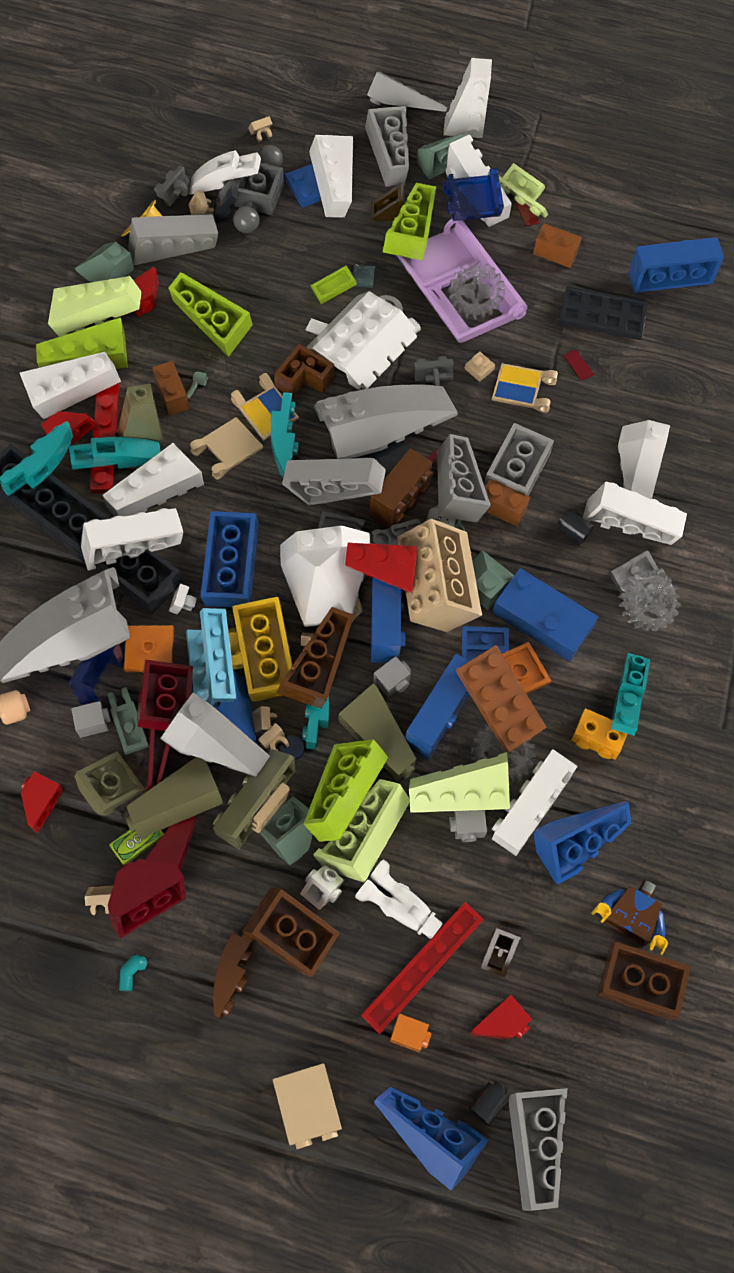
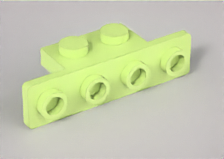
[484,163,548,218]

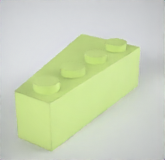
[48,276,141,337]
[409,752,510,812]
[313,779,410,883]

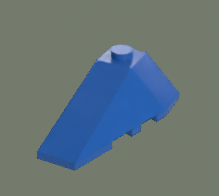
[215,671,257,769]
[533,801,631,884]
[374,1087,488,1190]

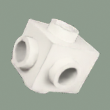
[300,865,344,910]

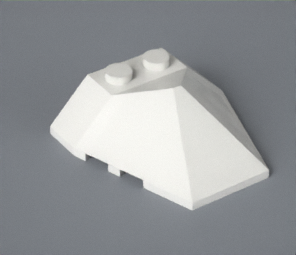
[280,526,370,627]

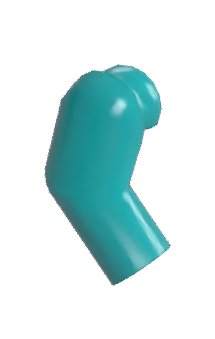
[119,955,147,991]

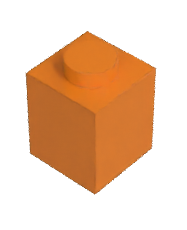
[390,1014,431,1053]

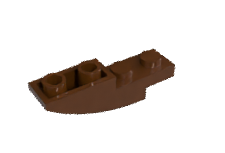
[213,932,255,1020]

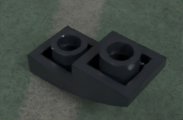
[214,179,238,224]

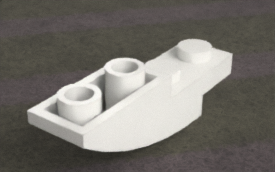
[189,150,261,195]

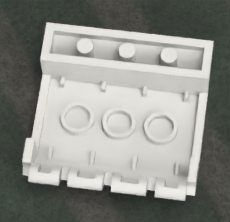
[306,291,417,390]

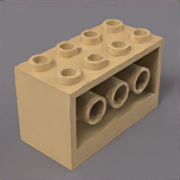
[397,519,482,632]

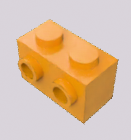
[571,708,627,759]

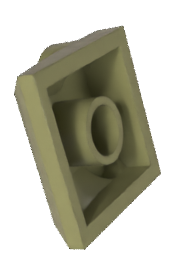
[75,751,145,815]

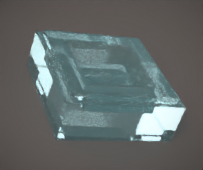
[353,265,375,288]

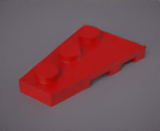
[345,542,418,594]

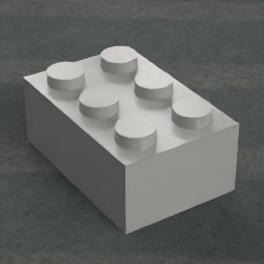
[484,423,554,496]

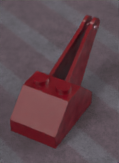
[136,659,193,793]
[107,816,196,939]

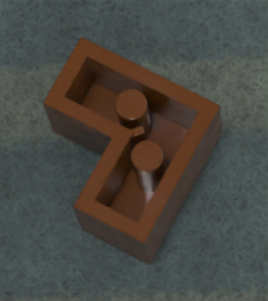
[274,344,335,398]

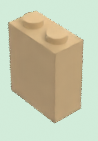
[273,1063,342,1149]

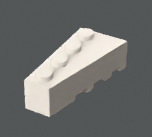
[444,58,492,138]
[446,134,511,227]
[309,135,353,217]
[20,352,121,419]
[103,443,204,517]
[583,482,687,545]
[81,508,183,570]
[492,749,577,856]

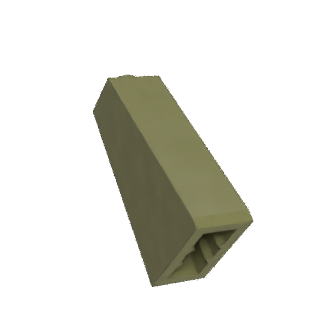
[117,384,164,446]
[339,683,416,782]
[126,757,223,838]

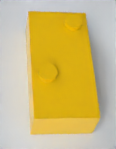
[232,597,293,702]

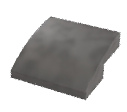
[608,550,673,610]

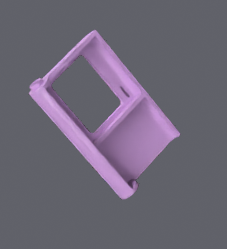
[396,217,527,343]

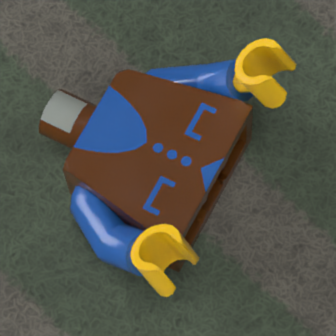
[591,880,668,955]

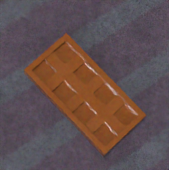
[455,645,547,753]

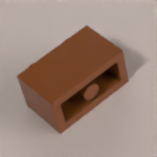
[533,223,582,268]
[152,361,189,416]
[485,479,530,527]

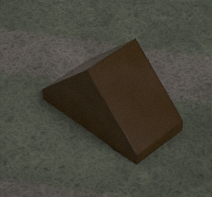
[371,183,404,221]
[481,925,521,977]

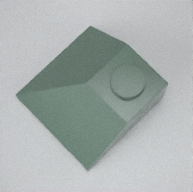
[417,133,466,179]
[75,242,134,283]
[472,550,515,610]
[260,796,313,866]

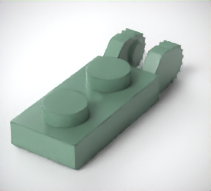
[107,687,149,755]

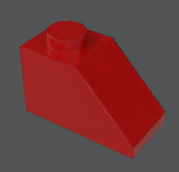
[133,267,159,317]
[41,411,98,446]
[21,771,64,833]
[470,995,532,1039]

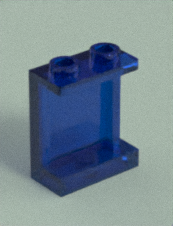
[444,168,504,221]
[69,644,125,705]

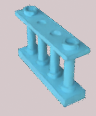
[186,608,236,708]

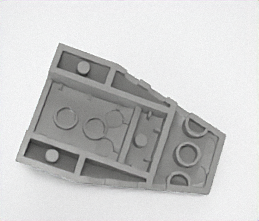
[314,385,457,459]
[0,567,130,683]

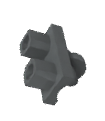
[154,166,191,207]
[414,356,454,386]

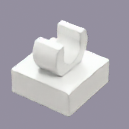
[169,584,197,614]

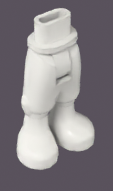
[355,859,443,939]

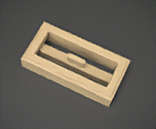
[251,782,290,833]

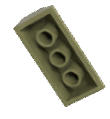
[213,749,296,850]

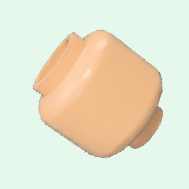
[0,690,30,725]

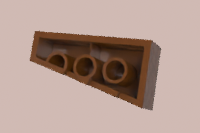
[276,607,354,709]

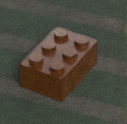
[370,448,433,529]
[242,887,340,977]
[597,942,691,1021]

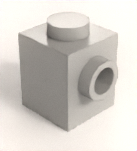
[373,656,411,698]
[71,701,111,738]
[449,810,487,842]

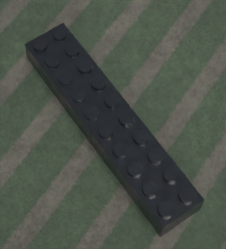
[0,444,183,615]

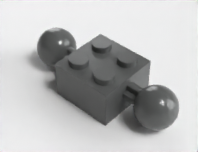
[233,145,284,233]

